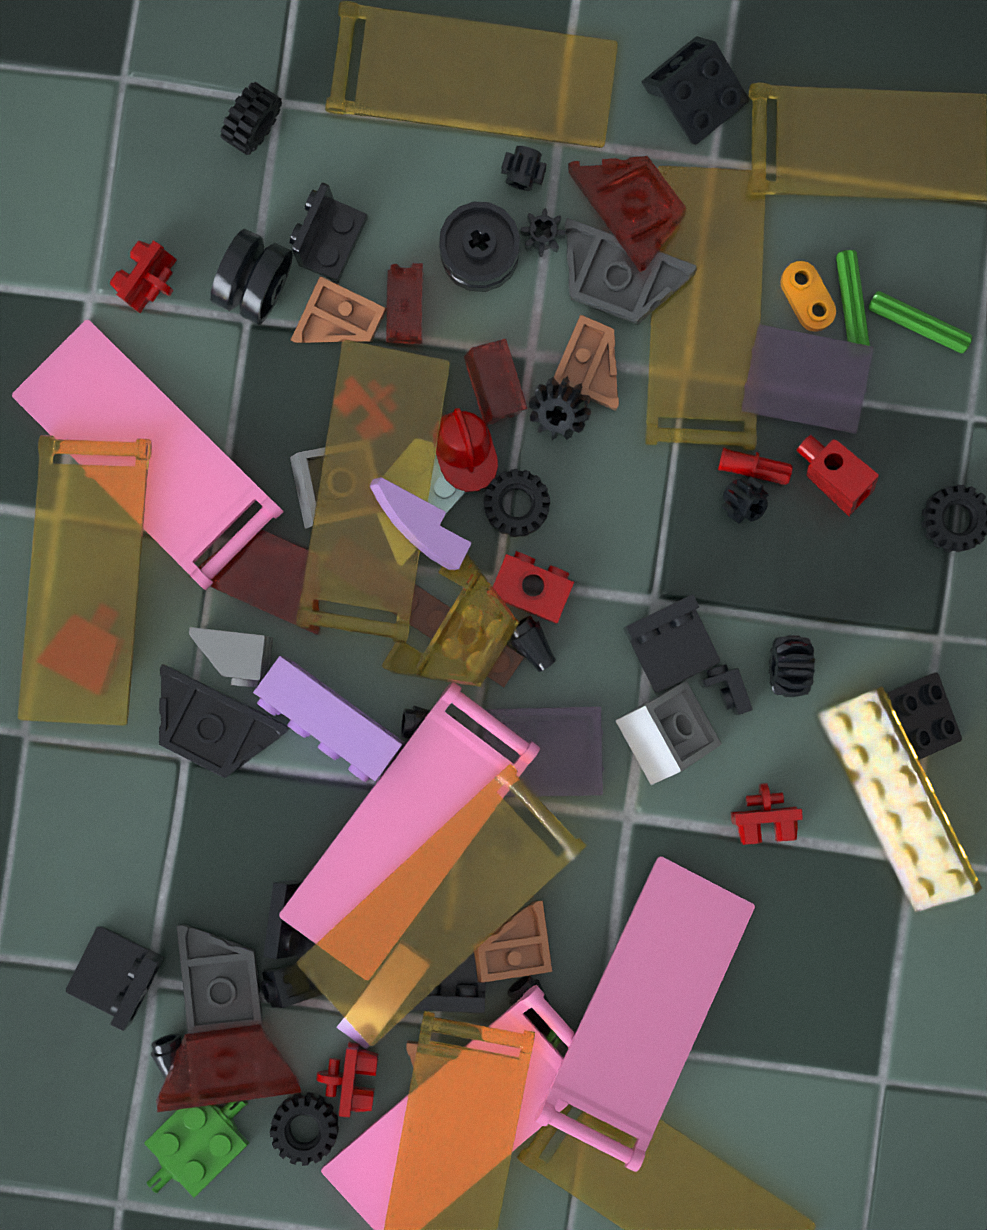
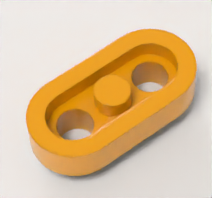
[780,261,836,332]

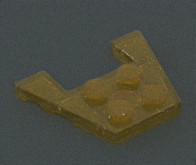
[381,553,519,687]

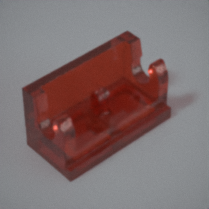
[386,263,424,344]
[464,339,527,425]

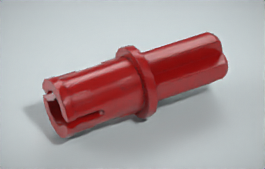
[718,447,793,485]

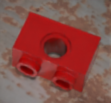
[489,551,574,624]

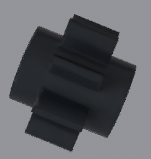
[501,146,547,191]
[520,208,566,257]
[722,477,769,524]

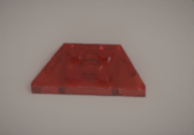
[568,156,686,272]
[189,529,321,635]
[156,1024,301,1112]

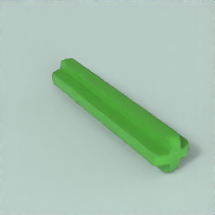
[836,250,870,358]
[869,291,972,353]

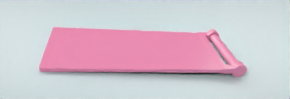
[12,320,284,590]
[279,681,540,980]
[535,857,755,1172]
[321,985,575,1230]

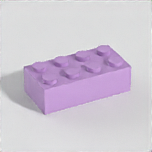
[253,656,405,782]

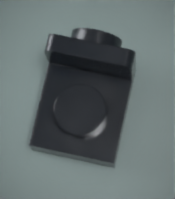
[700,664,753,715]
[261,959,324,1008]

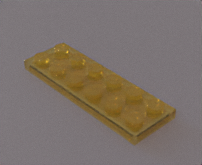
[817,686,982,912]

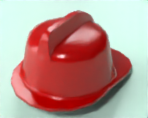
[432,408,498,492]

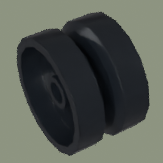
[439,201,520,292]
[210,229,293,325]

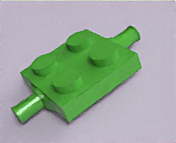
[144,1089,250,1198]

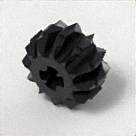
[529,376,591,440]
[768,635,816,697]

